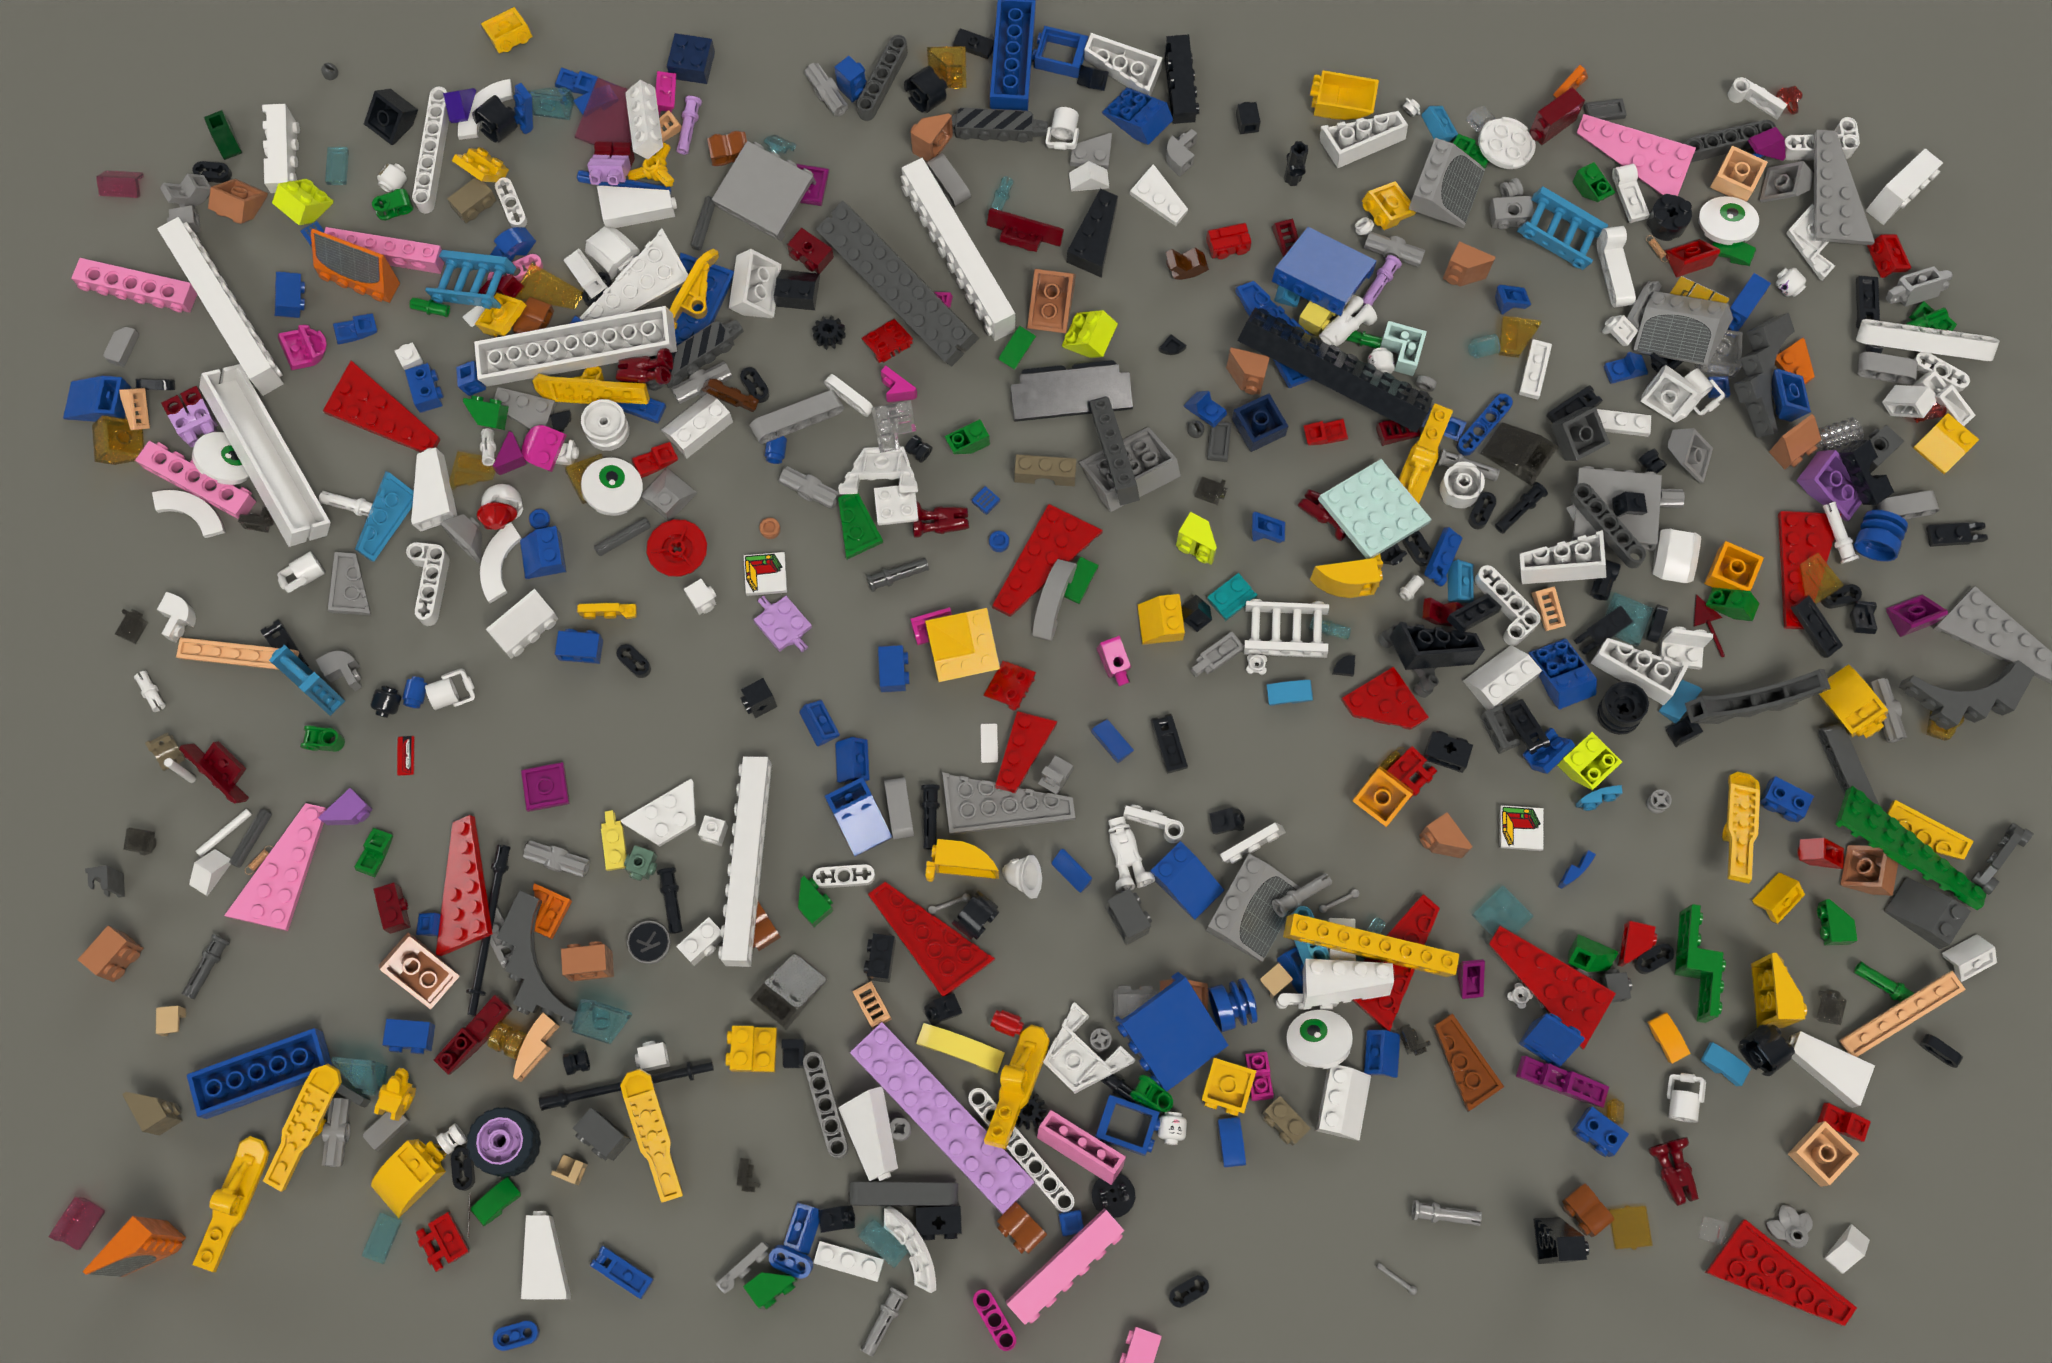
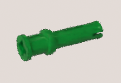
[1853,961,1914,1002]

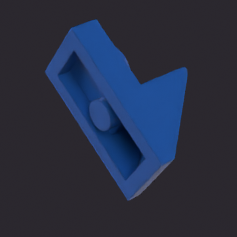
[1495,285,1531,315]
[1604,352,1649,384]
[1184,391,1227,428]
[1252,512,1285,543]

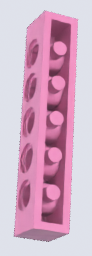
[324,227,444,274]
[71,258,197,313]
[135,441,256,522]

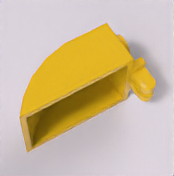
[1310,70,1379,120]
[1310,554,1383,598]
[1818,664,1888,739]
[925,839,999,882]
[371,1139,446,1218]

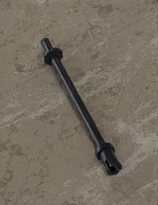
[466,845,511,1016]
[539,1061,714,1111]

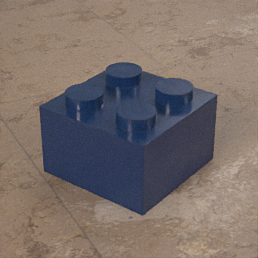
[667,33,715,84]
[1232,393,1289,452]

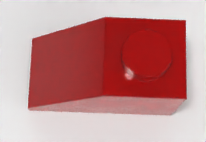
[1798,838,1844,869]
[1618,921,1657,967]

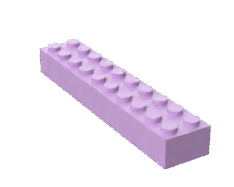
[850,1022,1035,1215]

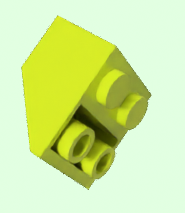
[272,179,334,225]
[1062,310,1118,358]
[1176,512,1217,565]
[1557,732,1622,790]

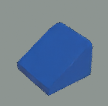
[416,913,441,936]

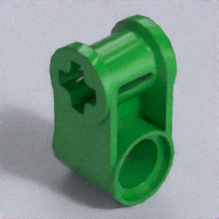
[372,189,413,221]
[300,726,345,752]
[1130,1075,1173,1112]

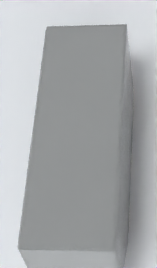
[103,327,139,367]
[363,1112,410,1151]

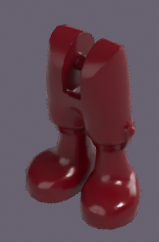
[616,348,673,385]
[1298,489,1346,541]
[913,501,969,538]
[1648,1137,1699,1206]

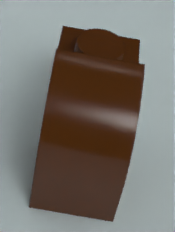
[1166,248,1209,280]

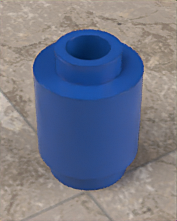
[765,436,787,464]
[402,676,428,708]

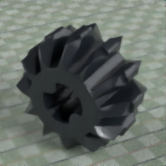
[812,315,846,350]
[1017,1094,1047,1130]

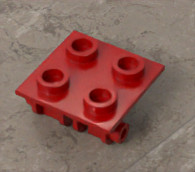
[861,318,913,363]
[983,661,1036,711]

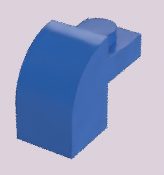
[490,227,536,261]

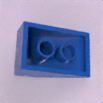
[1150,841,1225,920]

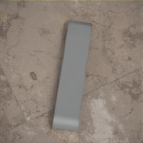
[750,390,844,444]
[803,1052,849,1159]

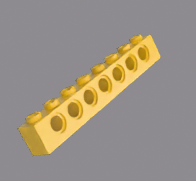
[1283,913,1459,977]

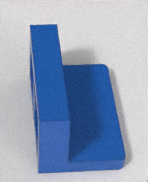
[835,737,870,783]
[1364,1030,1400,1078]

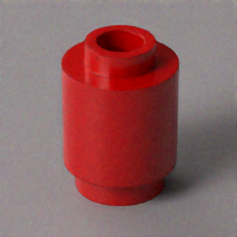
[990,1010,1024,1038]

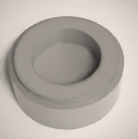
[1415,376,1437,391]

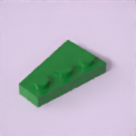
[838,493,883,560]

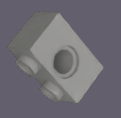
[1489,196,1534,229]

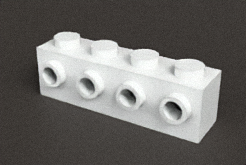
[625,80,663,159]

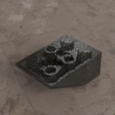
[1481,422,1558,486]
[750,953,828,1030]

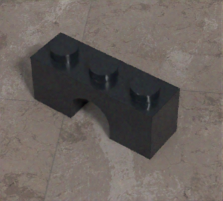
[1839,439,1894,505]

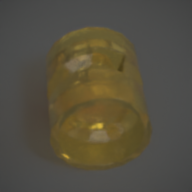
[487,1021,527,1060]

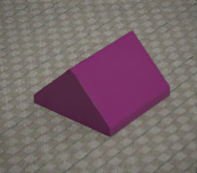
[1886,594,1948,637]

